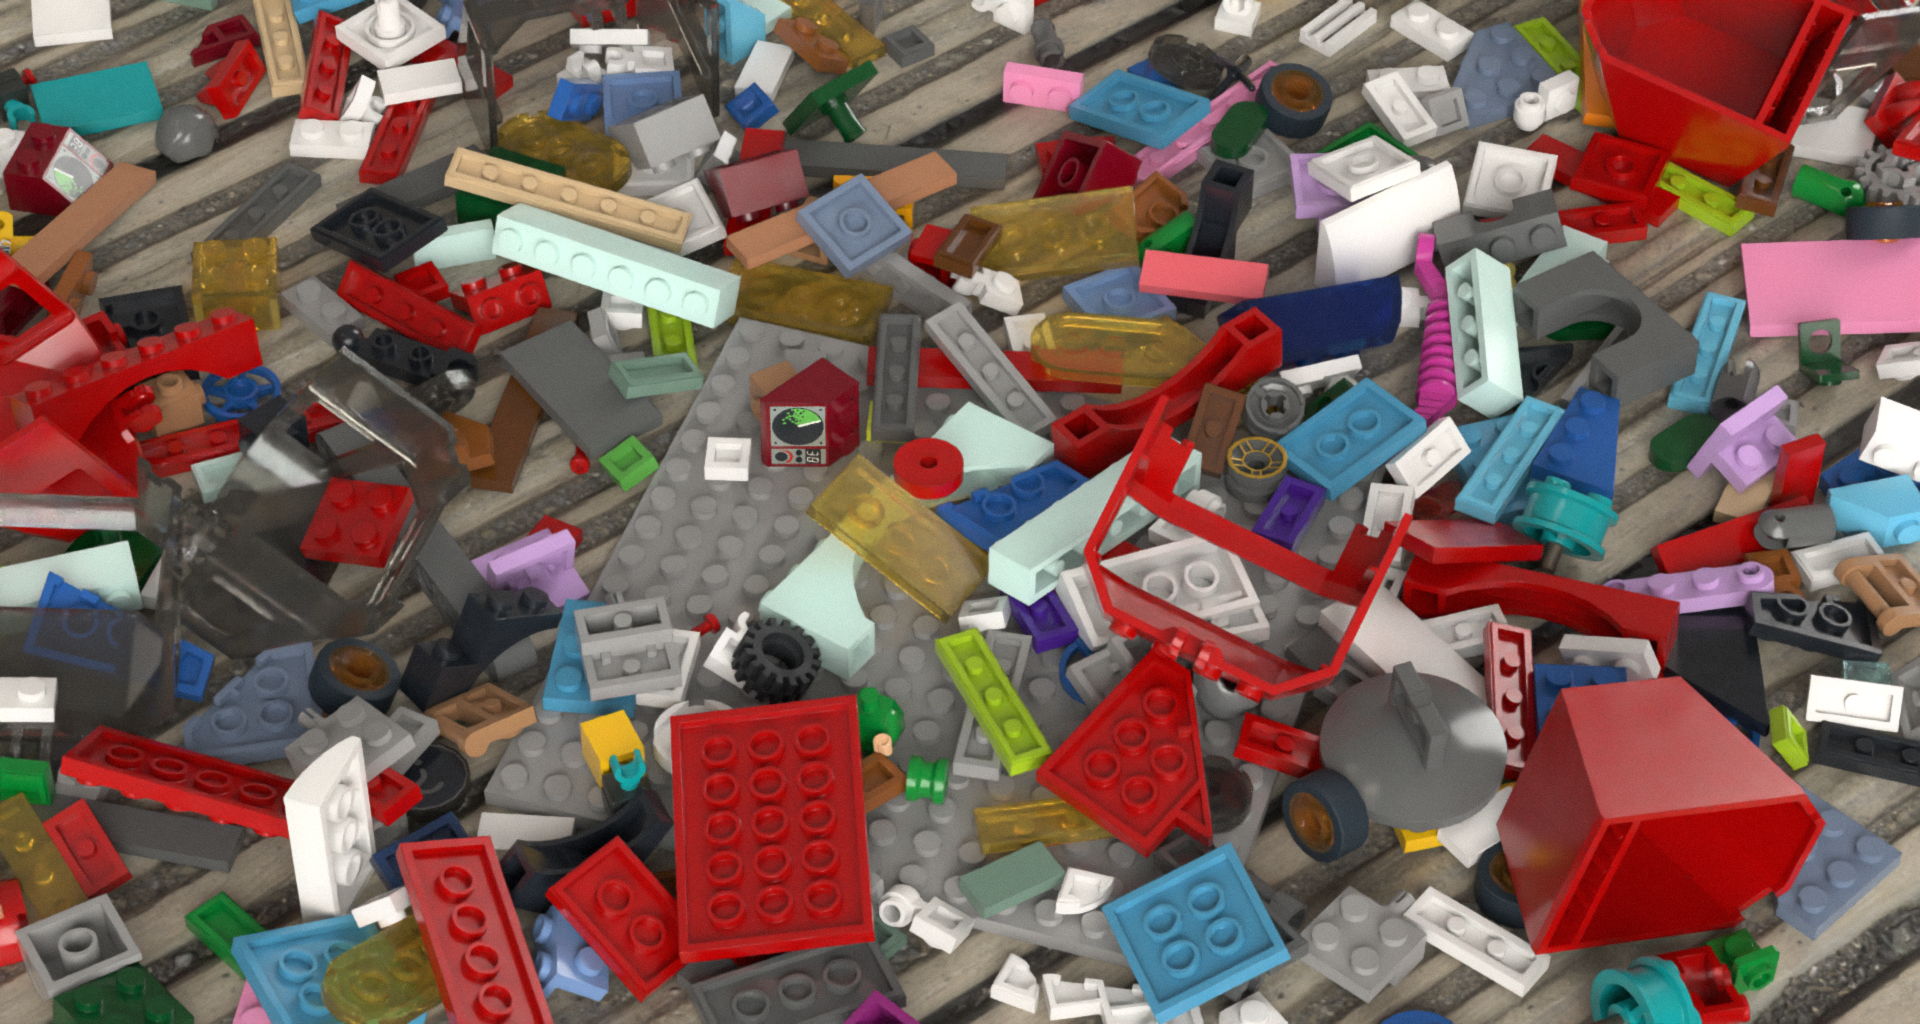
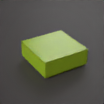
[1769,705,1809,770]

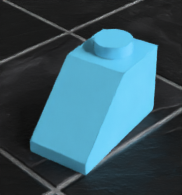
[704,0,766,65]
[1825,474,1920,548]

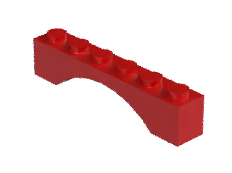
[1051,306,1282,479]
[9,308,263,440]
[1403,555,1680,670]

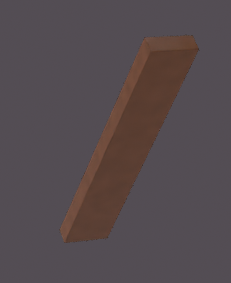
[470,307,579,494]

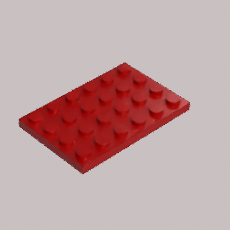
[670,695,875,964]

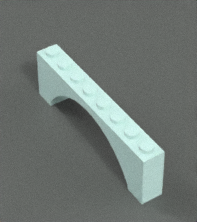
[758,401,1054,681]

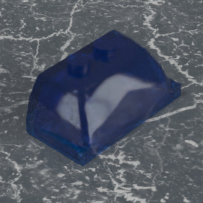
[1217,275,1402,369]

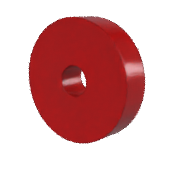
[893,438,964,500]

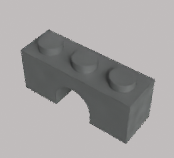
[1433,188,1567,273]

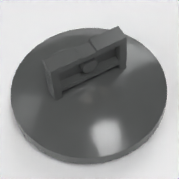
[1319,661,1507,833]

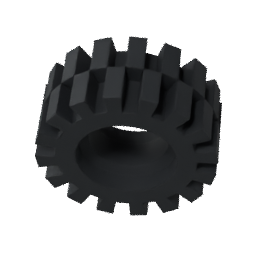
[731,618,821,705]

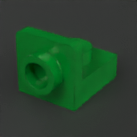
[1704,928,1780,994]

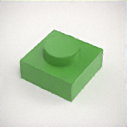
[598,435,660,492]

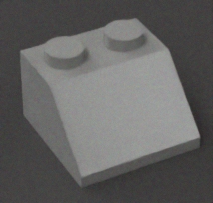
[607,94,721,174]
[14,893,143,1002]

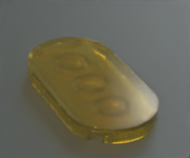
[495,110,632,192]
[1030,312,1200,388]
[321,913,442,1024]

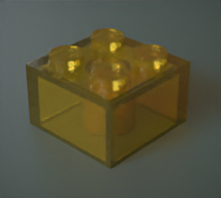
[192,237,282,331]

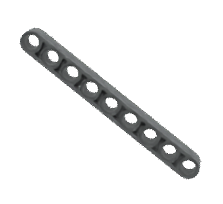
[315,418,538,683]

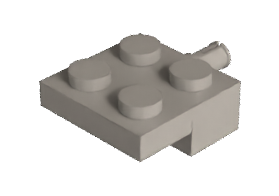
[573,591,682,702]
[1066,635,1198,712]
[284,696,416,783]
[1299,886,1427,1003]

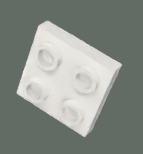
[335,0,446,70]

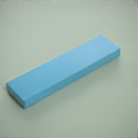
[1667,291,1747,415]
[1454,396,1565,525]

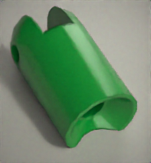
[1792,164,1866,217]
[1134,210,1195,269]

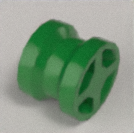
[906,754,950,805]

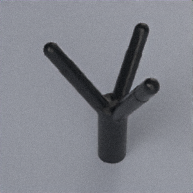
[1208,53,1256,102]

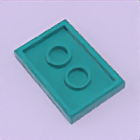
[30,61,164,136]

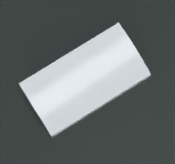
[1314,160,1461,301]
[1056,536,1260,652]
[1318,586,1487,704]
[283,736,376,924]

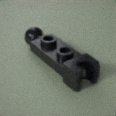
[332,324,478,404]

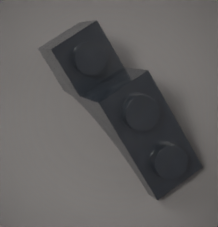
[1166,159,1255,319]
[399,587,563,713]
[499,788,674,914]

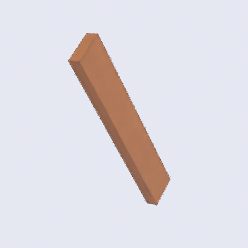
[726,151,957,270]
[9,162,156,289]

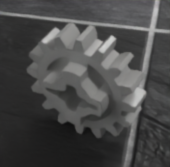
[1853,145,1920,206]

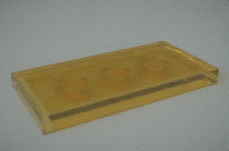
[970,186,1140,281]
[724,258,893,346]
[806,453,989,624]

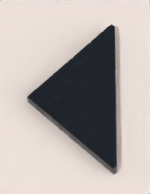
[1662,563,1770,737]

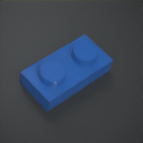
[547,78,603,121]

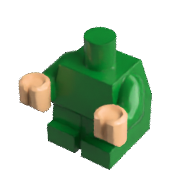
[857,687,905,758]

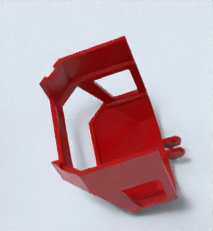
[0,248,163,543]
[1081,394,1414,703]

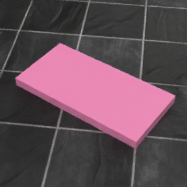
[1740,238,1920,337]

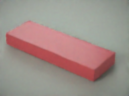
[1139,249,1269,307]

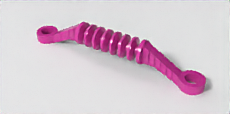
[1388,232,1457,475]

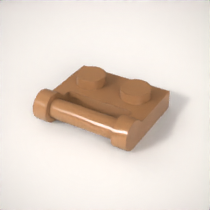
[1834,553,1920,636]
[423,682,537,758]

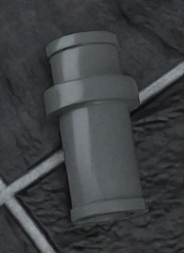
[1030,18,1065,69]

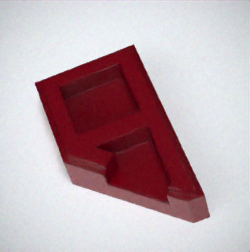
[190,14,260,68]

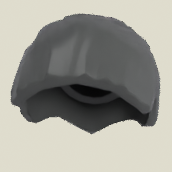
[155,104,220,163]
[1191,662,1259,719]

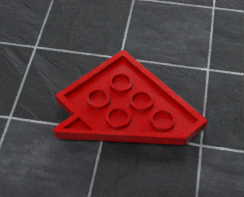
[1036,650,1213,858]

